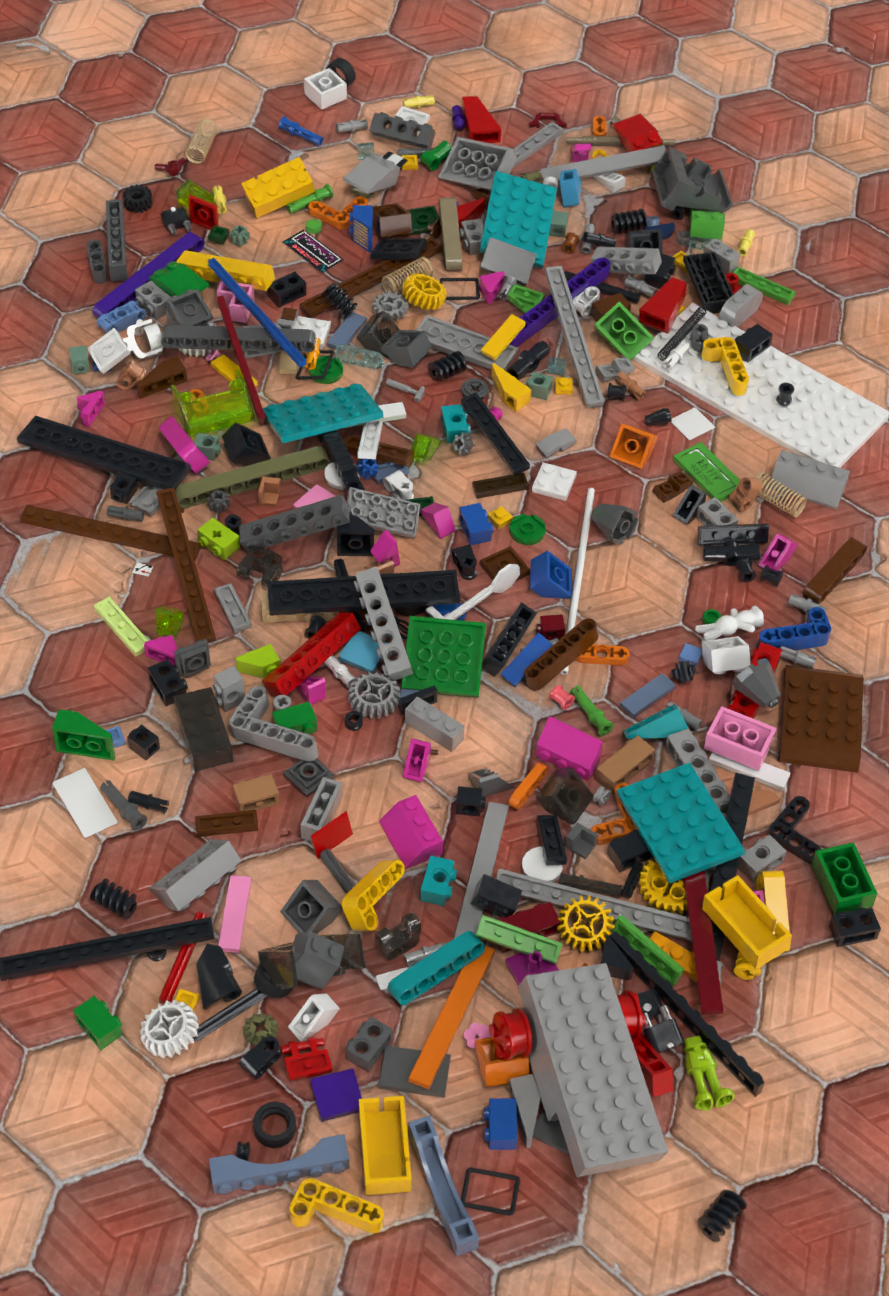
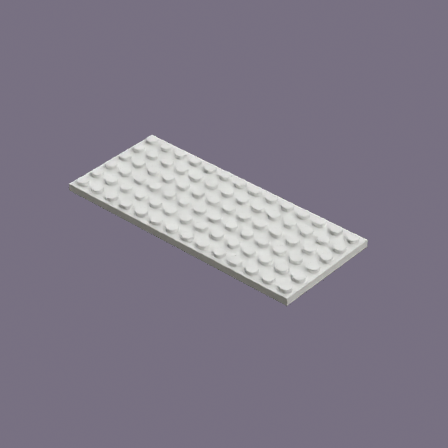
[633,303,889,468]

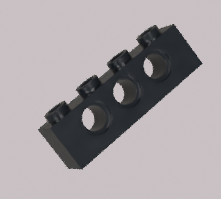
[482,602,537,677]

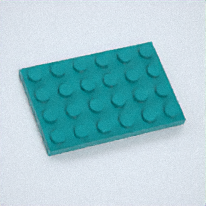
[479,171,557,269]
[263,383,384,444]
[616,762,745,884]

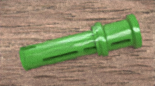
[286,184,334,214]
[570,685,614,736]

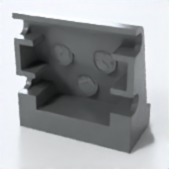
[652,146,733,212]

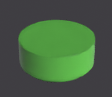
[306,219,322,234]

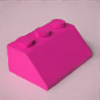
[536,716,603,781]
[379,795,443,869]

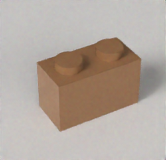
[233,774,279,812]

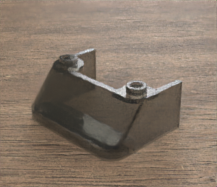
[258,934,366,990]

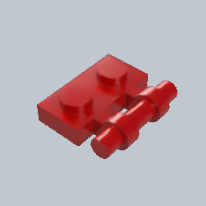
[280,1037,333,1081]

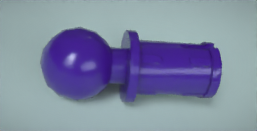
[452,105,465,130]

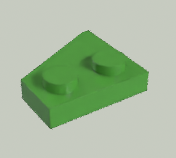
[508,284,545,313]

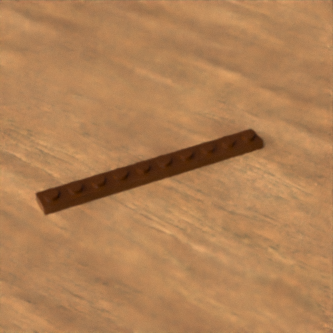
[300,237,442,318]
[156,487,216,642]
[20,505,201,561]

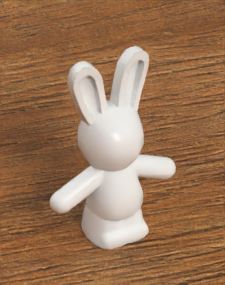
[696,606,764,641]

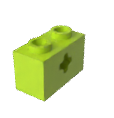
[197,518,240,560]

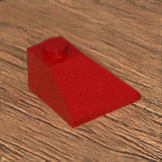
[188,195,219,230]

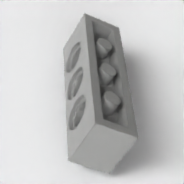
[591,247,662,274]

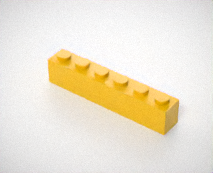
[176,250,275,291]

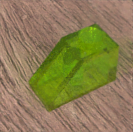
[176,179,214,209]
[411,433,442,462]
[155,606,184,639]

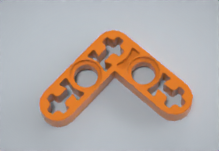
[309,197,368,229]
[591,783,637,845]

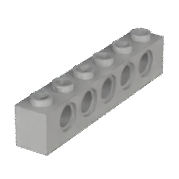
[354,566,413,681]
[665,729,730,818]

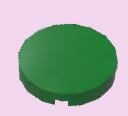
[309,356,343,384]
[509,514,546,545]

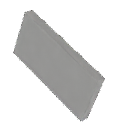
[347,487,420,539]

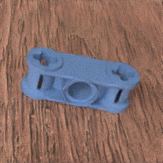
[97,301,147,334]

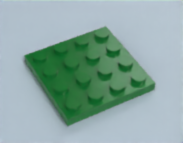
[401,616,486,698]

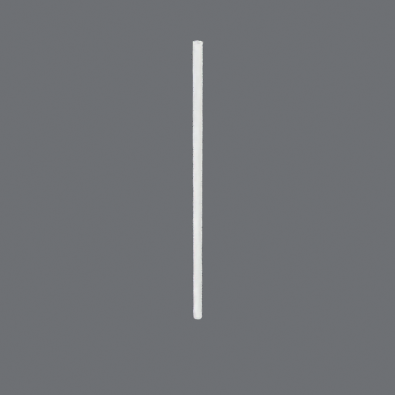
[560,488,595,675]

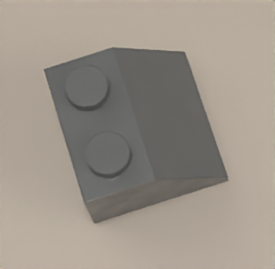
[380,330,432,368]
[280,880,342,934]
[285,931,344,989]

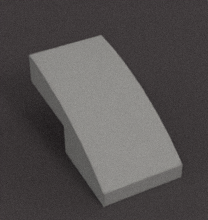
[595,357,635,382]
[536,429,577,458]

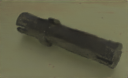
[559,872,622,898]

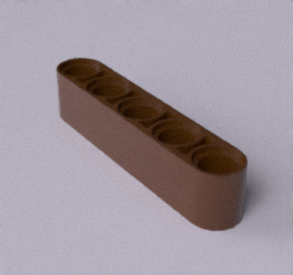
[803,537,868,604]
[524,618,599,691]

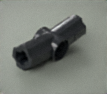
[703,542,760,566]

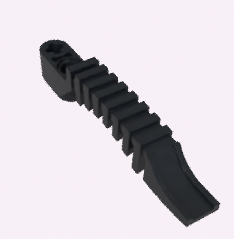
[316,430,366,500]

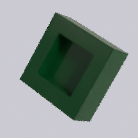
[208,225,230,244]

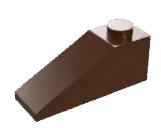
[137,356,187,399]

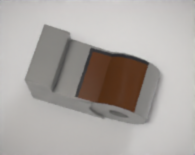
[276,307,299,329]

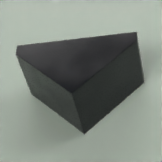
[673,484,707,525]
[601,936,634,981]

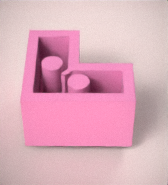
[217,281,254,323]

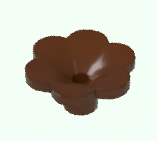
[427,219,441,240]

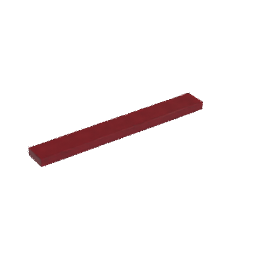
[217,295,267,426]
[684,871,724,1015]

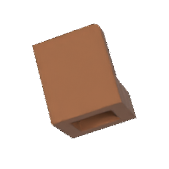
[258,476,281,507]

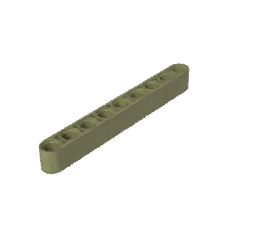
[175,446,330,509]

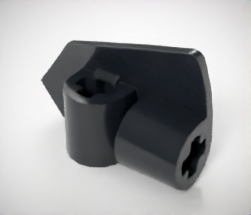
[196,944,242,1009]

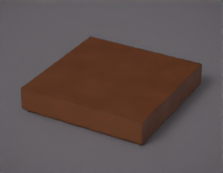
[479,546,530,581]

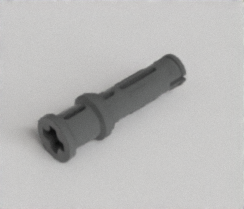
[100,780,148,830]

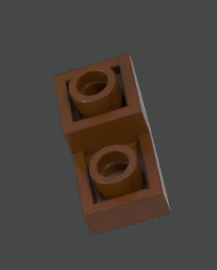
[652,471,693,502]

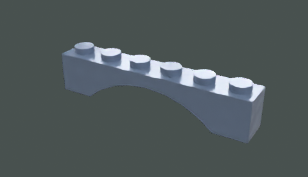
[408,1115,479,1256]
[209,1134,350,1194]

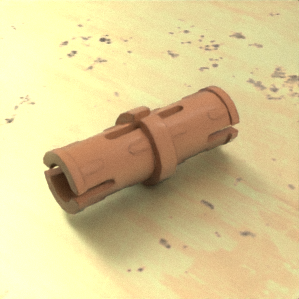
[616,372,646,401]

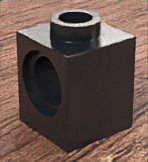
[110,472,138,504]
[127,724,160,761]
[456,786,486,817]

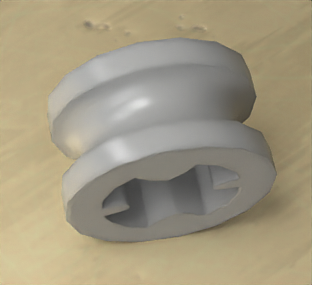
[593,786,611,806]

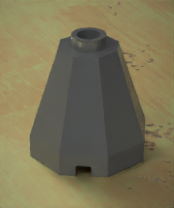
[592,504,638,545]
[732,659,781,708]

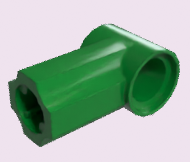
[420,140,452,171]

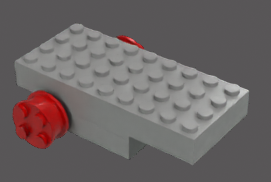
[489,963,668,1177]

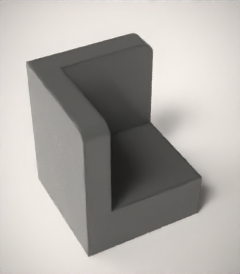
[565,822,598,859]

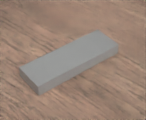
[214,583,252,633]

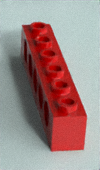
[262,612,361,697]
[727,642,782,719]

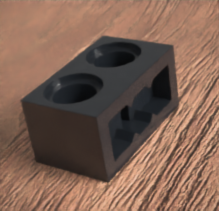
[268,272,307,308]
[148,659,188,706]
[829,907,881,947]

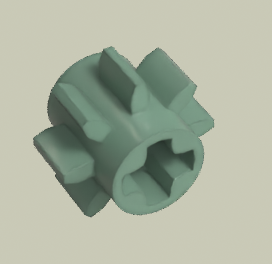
[229,225,250,246]

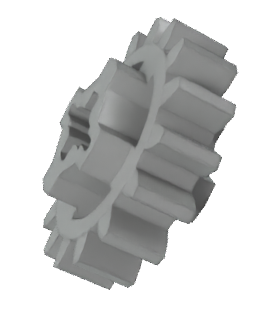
[372,291,409,322]

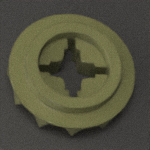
[243,1012,278,1045]

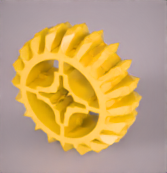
[402,273,447,311]
[557,895,614,952]

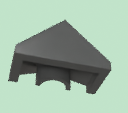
[468,768,516,797]

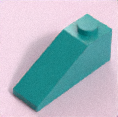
[623,704,689,739]

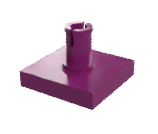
[505,951,559,986]

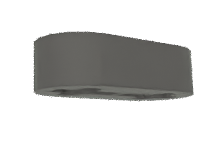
[692,324,708,352]

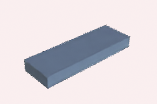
[327,312,367,353]
[620,673,676,718]

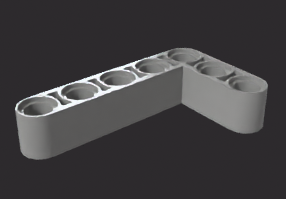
[229,686,319,761]

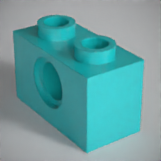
[441,404,471,444]
[420,856,457,906]

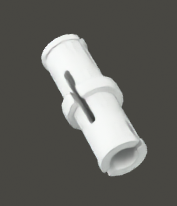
[662,340,690,370]
[324,655,355,688]

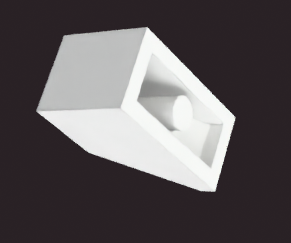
[288,994,340,1042]

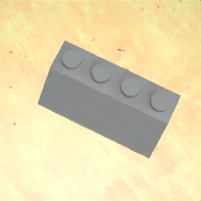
[768,450,850,510]
[148,839,241,911]

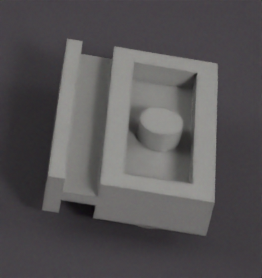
[129,484,164,518]

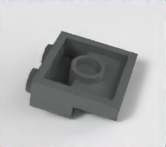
[166,289,213,326]

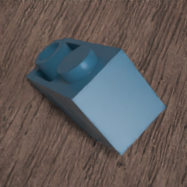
[560,169,582,208]

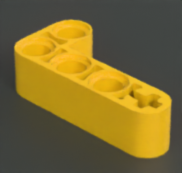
[701,337,749,396]
[342,860,405,931]
[756,870,790,951]
[290,1178,384,1234]

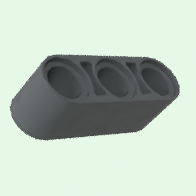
[87,240,108,284]

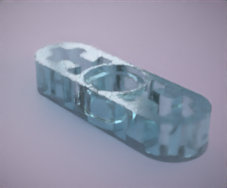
[676,231,723,251]
[335,344,384,369]

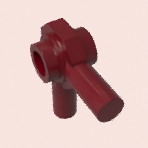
[155,158,186,176]

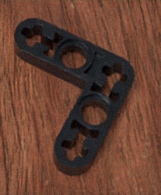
[768,796,821,865]

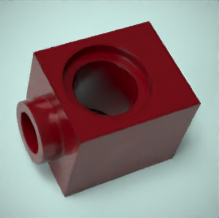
[536,614,566,641]

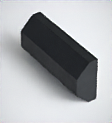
[683,252,734,314]

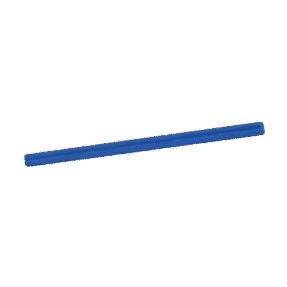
[208,258,307,367]

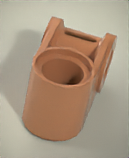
[116,359,147,390]
[729,477,762,512]

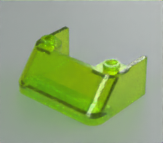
[171,369,254,435]

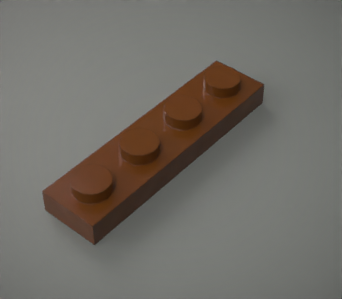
[344,435,414,466]

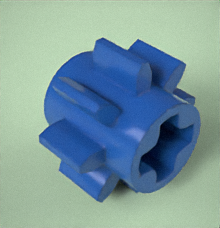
[357,459,379,479]

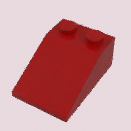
[613,113,663,152]

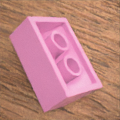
[704,706,777,771]

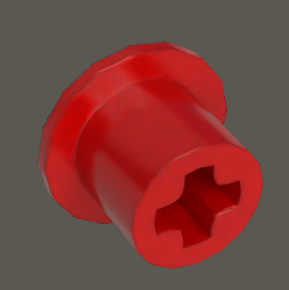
[725,273,740,294]

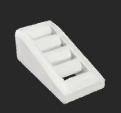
[592,172,626,193]

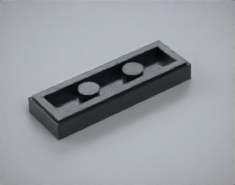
[536,815,567,865]

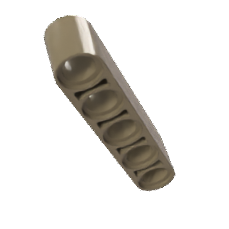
[439,197,462,271]

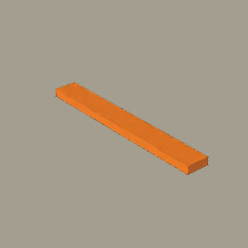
[409,945,495,1090]

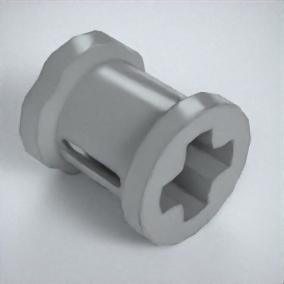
[273,695,291,712]

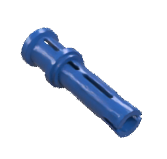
[278,116,324,146]

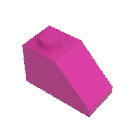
[758,533,798,571]

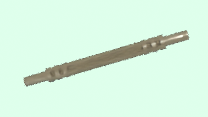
[567,136,676,146]

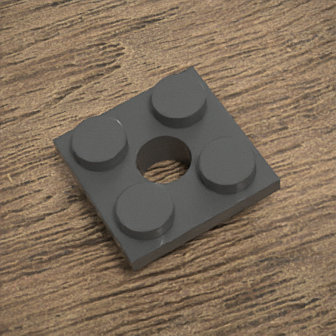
[174,639,211,677]
[283,758,334,797]

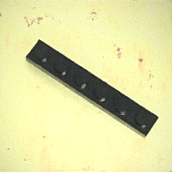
[461,392,530,476]

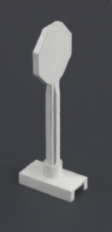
[426,564,520,620]

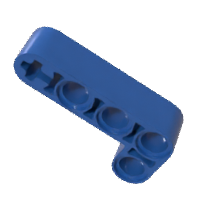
[757,607,831,650]

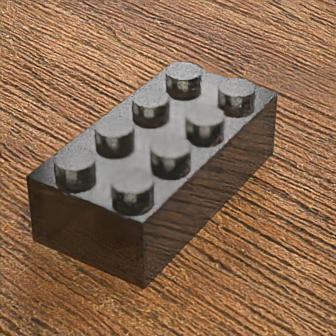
[173,687,233,772]

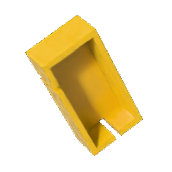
[241,157,315,218]
[703,875,792,969]
[359,1096,412,1195]

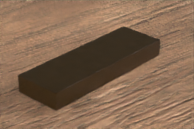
[472,473,529,499]

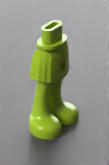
[684,1036,735,1111]

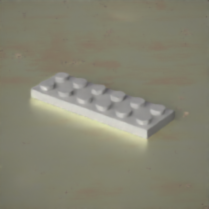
[416,315,518,371]

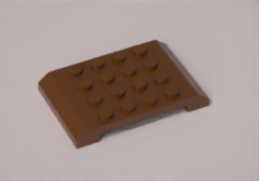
[779,665,864,773]

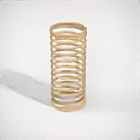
[185,119,218,164]
[382,257,433,294]
[750,472,807,518]

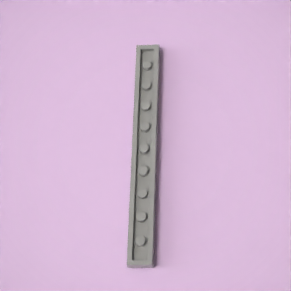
[545,266,604,408]
[496,868,692,942]

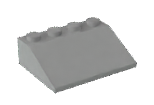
[438,137,517,190]

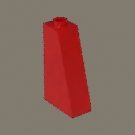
[461,96,501,143]
[639,277,687,334]

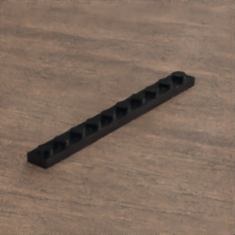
[711,773,755,961]
[0,917,215,981]
[610,931,765,1097]

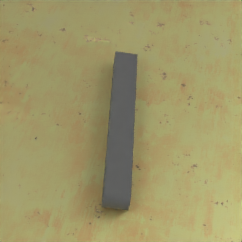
[161,325,316,353]

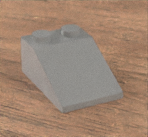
[343,154,400,194]

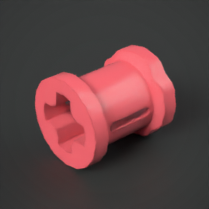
[549,685,575,710]

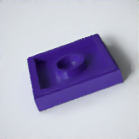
[310,1068,362,1122]

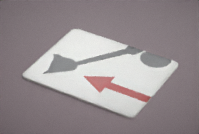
[132,563,153,577]

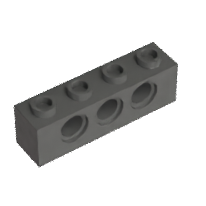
[369,112,436,148]

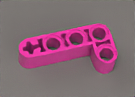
[158,416,210,474]

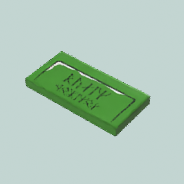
[673,442,740,502]

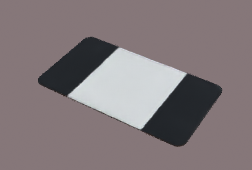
[382,152,408,168]

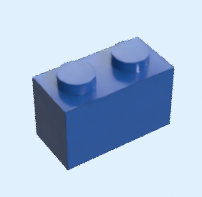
[459,503,494,545]
[484,1098,517,1150]

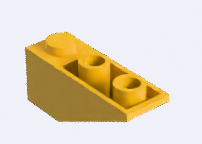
[491,363,531,412]

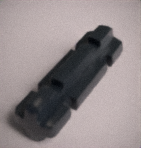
[621,861,644,899]

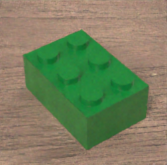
[812,842,878,915]

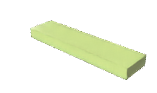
[93,596,148,657]

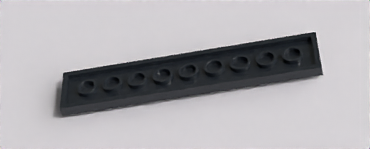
[17,415,191,490]
[267,570,460,616]

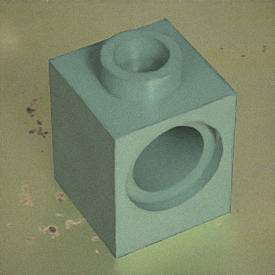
[549,211,568,238]
[69,345,90,374]
[526,372,553,401]
[194,433,221,461]

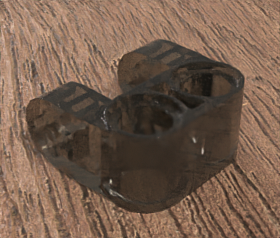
[237,546,283,588]
[375,912,421,961]

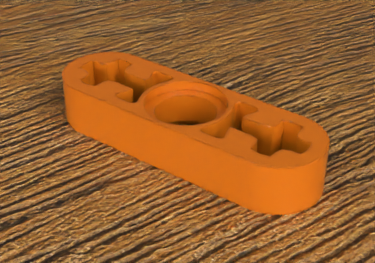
[575,644,630,666]
[509,762,549,810]

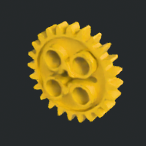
[639,860,707,915]

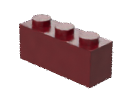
[497,902,561,953]

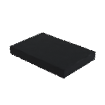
[370,238,427,260]

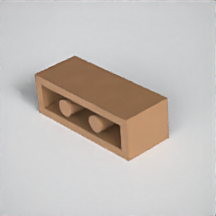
[595,735,655,794]

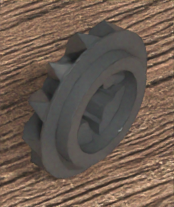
[461,378,489,399]

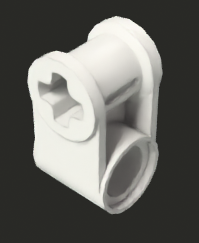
[573,286,600,317]
[383,470,414,500]

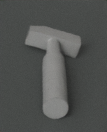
[386,378,425,402]

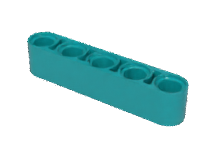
[387,931,485,1005]

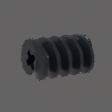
[611,209,647,234]
[321,282,358,319]
[428,351,467,381]
[90,878,137,920]
[698,1189,747,1242]

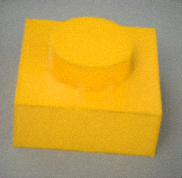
[555,377,573,395]
[488,506,513,530]

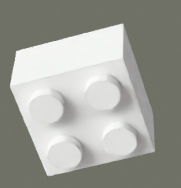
[304,68,347,110]
[701,636,750,674]

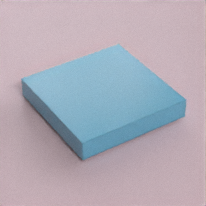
[338,631,388,674]

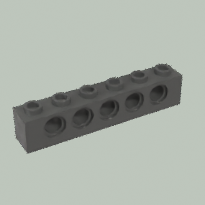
[106,199,127,281]
[240,495,350,553]

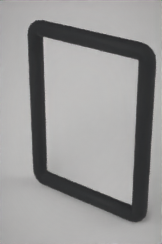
[439,278,480,300]
[296,350,335,380]
[461,1167,520,1215]

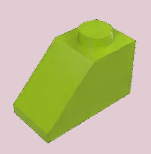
[235,644,281,679]

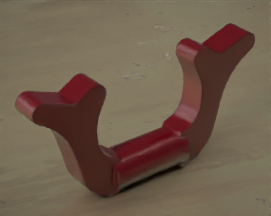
[529,112,567,128]

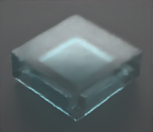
[358,142,374,160]
[547,357,566,375]

